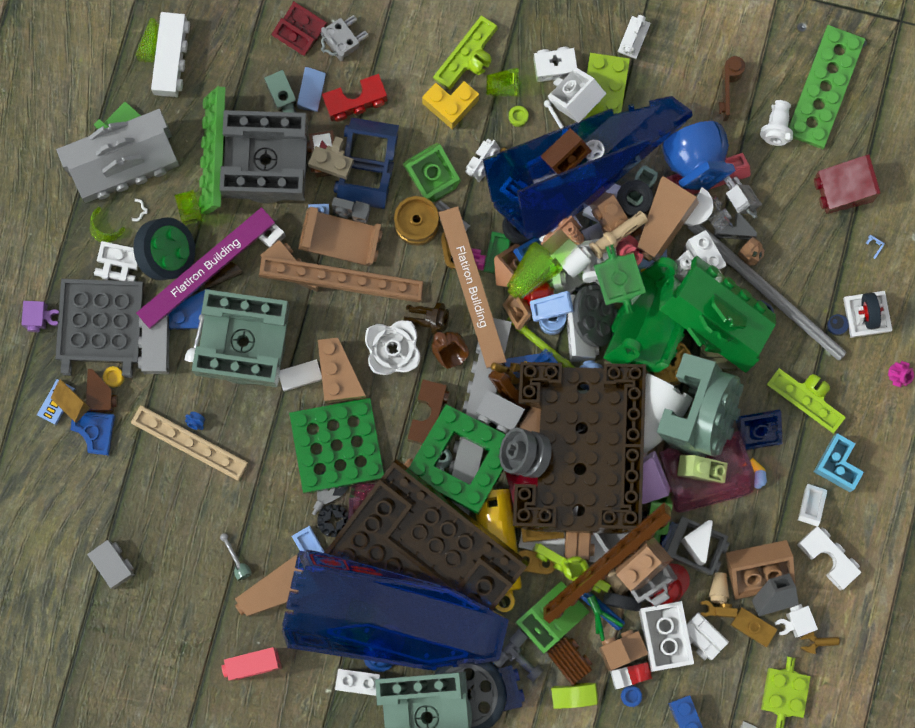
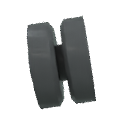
[499,427,551,478]

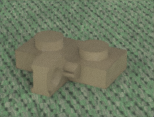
[308,137,354,180]

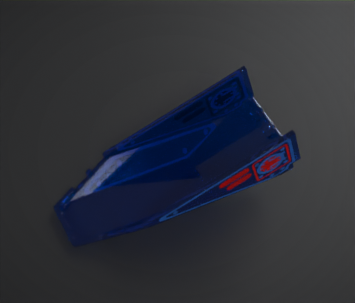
[282,550,509,671]

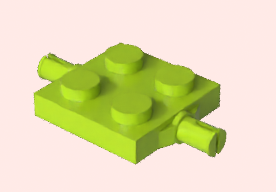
[761,657,811,728]

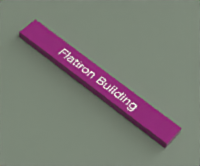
[136,207,275,329]

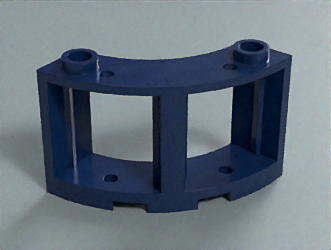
[334,117,399,209]

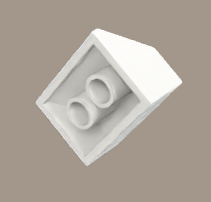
[566,295,599,362]
[639,601,694,672]

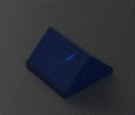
[736,409,783,451]

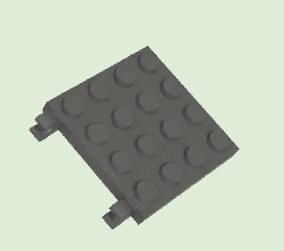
[56,279,144,378]

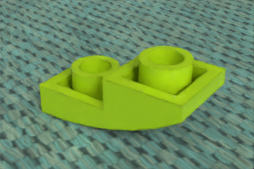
[551,683,598,709]

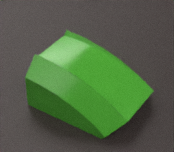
[403,143,461,202]

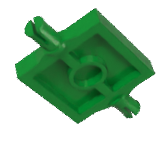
[594,244,646,314]

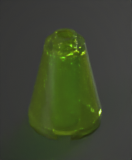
[507,242,563,299]

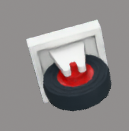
[843,291,892,338]

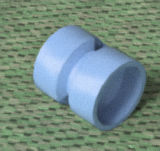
[539,314,566,335]

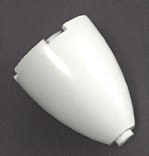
[644,373,693,454]

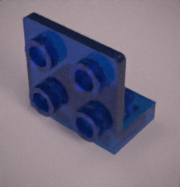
[489,665,525,711]

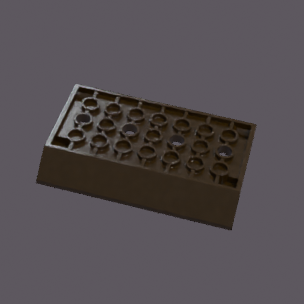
[513,362,646,534]

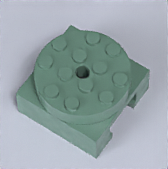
[192,289,290,387]
[657,353,744,458]
[375,672,472,728]

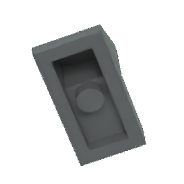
[714,213,757,240]

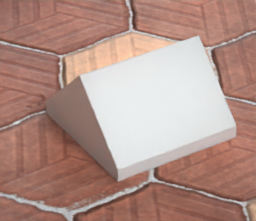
[680,520,713,566]

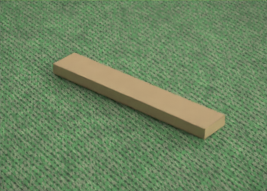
[131,405,249,481]

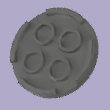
[572,285,618,347]

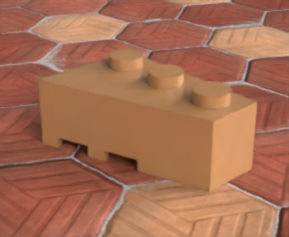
[318,338,366,404]

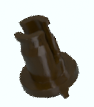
[404,302,449,335]

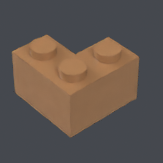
[599,629,648,671]

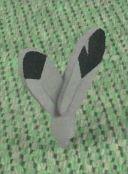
[312,471,348,515]

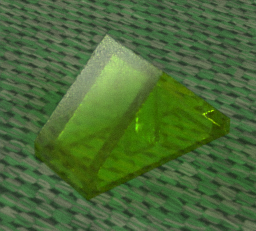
[486,68,518,96]

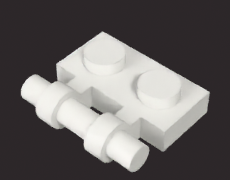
[94,241,139,281]

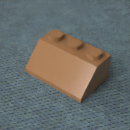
[726,540,795,600]

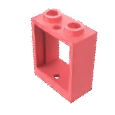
[221,647,282,681]

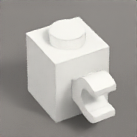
[775,604,818,638]

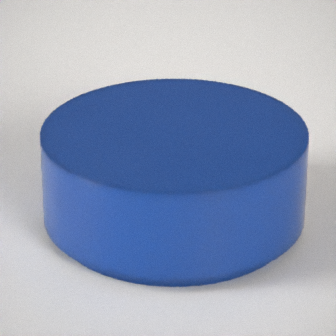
[621,686,642,707]

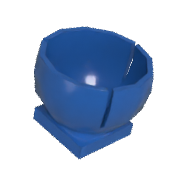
[662,121,736,191]

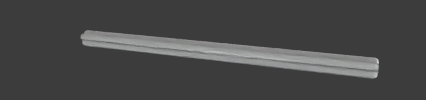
[688,224,846,360]

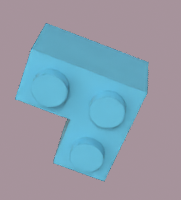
[814,433,864,492]

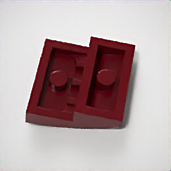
[271,1,328,56]

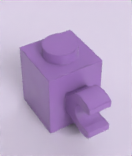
[22,301,59,332]

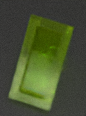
[174,190,203,225]

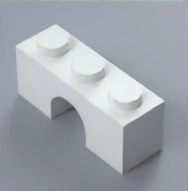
[797,527,861,590]

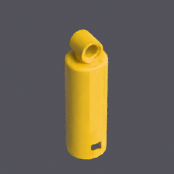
[475,489,522,613]

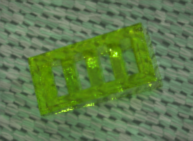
[135,18,158,63]

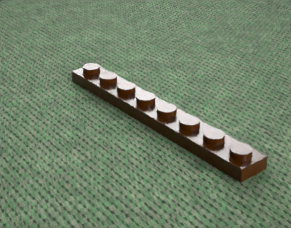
[543,502,672,624]

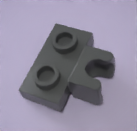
[332,197,371,224]

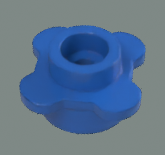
[185,412,205,430]

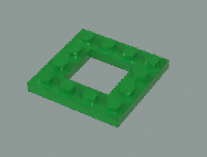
[409,404,505,515]

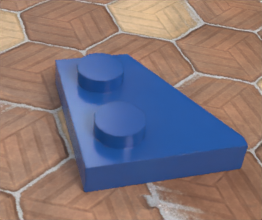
[169,289,210,330]

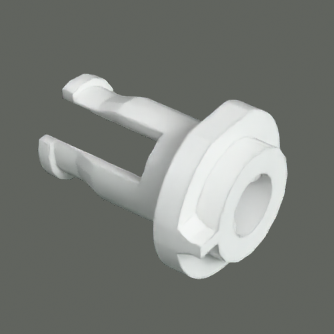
[760,100,793,146]

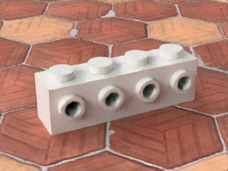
[151,12,190,97]

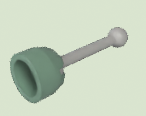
[220,533,252,581]

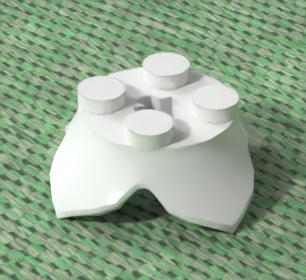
[365,320,420,375]

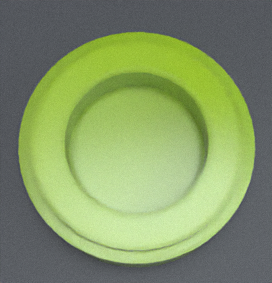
[508,106,529,127]

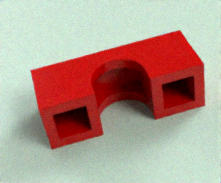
[322,74,388,122]

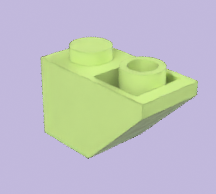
[677,455,728,484]

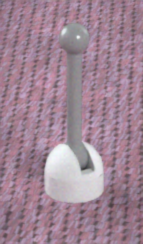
[184,314,205,362]

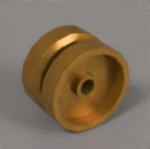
[394,196,439,246]

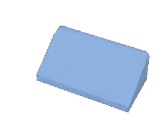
[297,67,326,112]

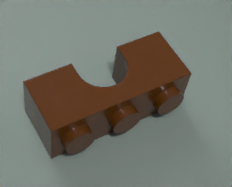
[408,380,450,445]

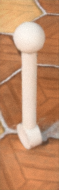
[544,100,568,135]

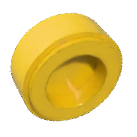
[103,366,124,388]

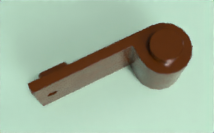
[719,56,745,121]

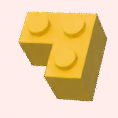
[422,81,479,130]

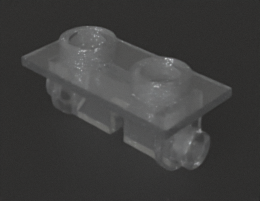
[708,196,734,231]

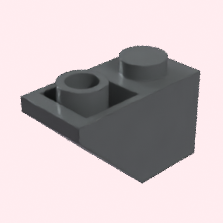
[752,573,799,616]

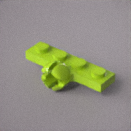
[433,15,498,90]
[767,368,846,434]
[532,543,611,594]

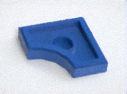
[70,411,115,456]

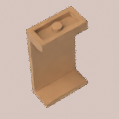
[298,206,382,266]

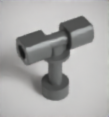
[491,629,544,682]

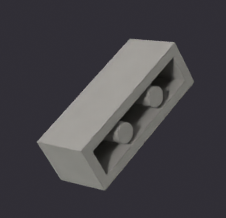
[138,314,170,374]

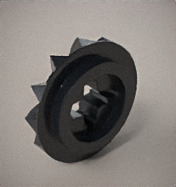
[317,504,350,538]

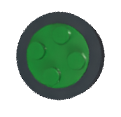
[133,217,195,280]

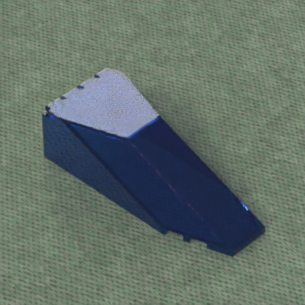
[483,96,693,239]

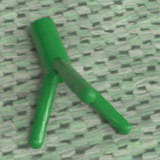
[587,595,624,641]

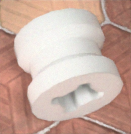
[586,140,604,161]

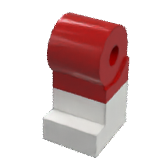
[610,662,652,689]

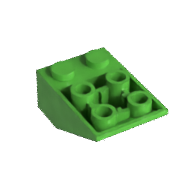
[515,581,589,654]

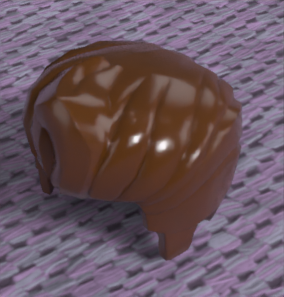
[431,332,469,369]

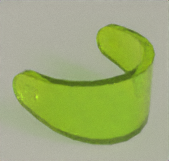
[89,207,125,243]

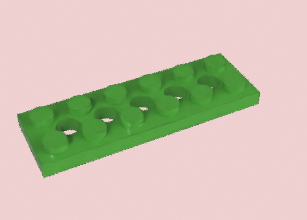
[788,25,865,149]
[199,86,225,215]

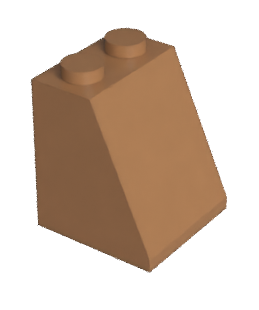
[615,537,673,591]

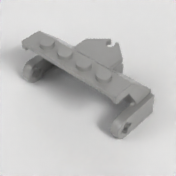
[56,109,179,203]

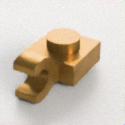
[700,601,737,618]

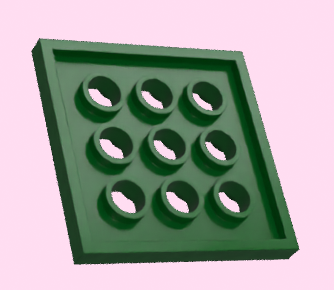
[289,398,384,494]

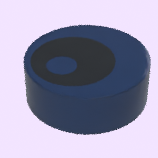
[827,314,849,336]

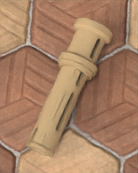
[589,211,648,259]

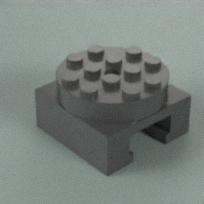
[220,110,308,203]

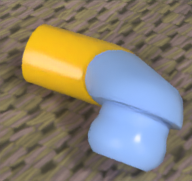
[746,458,767,489]

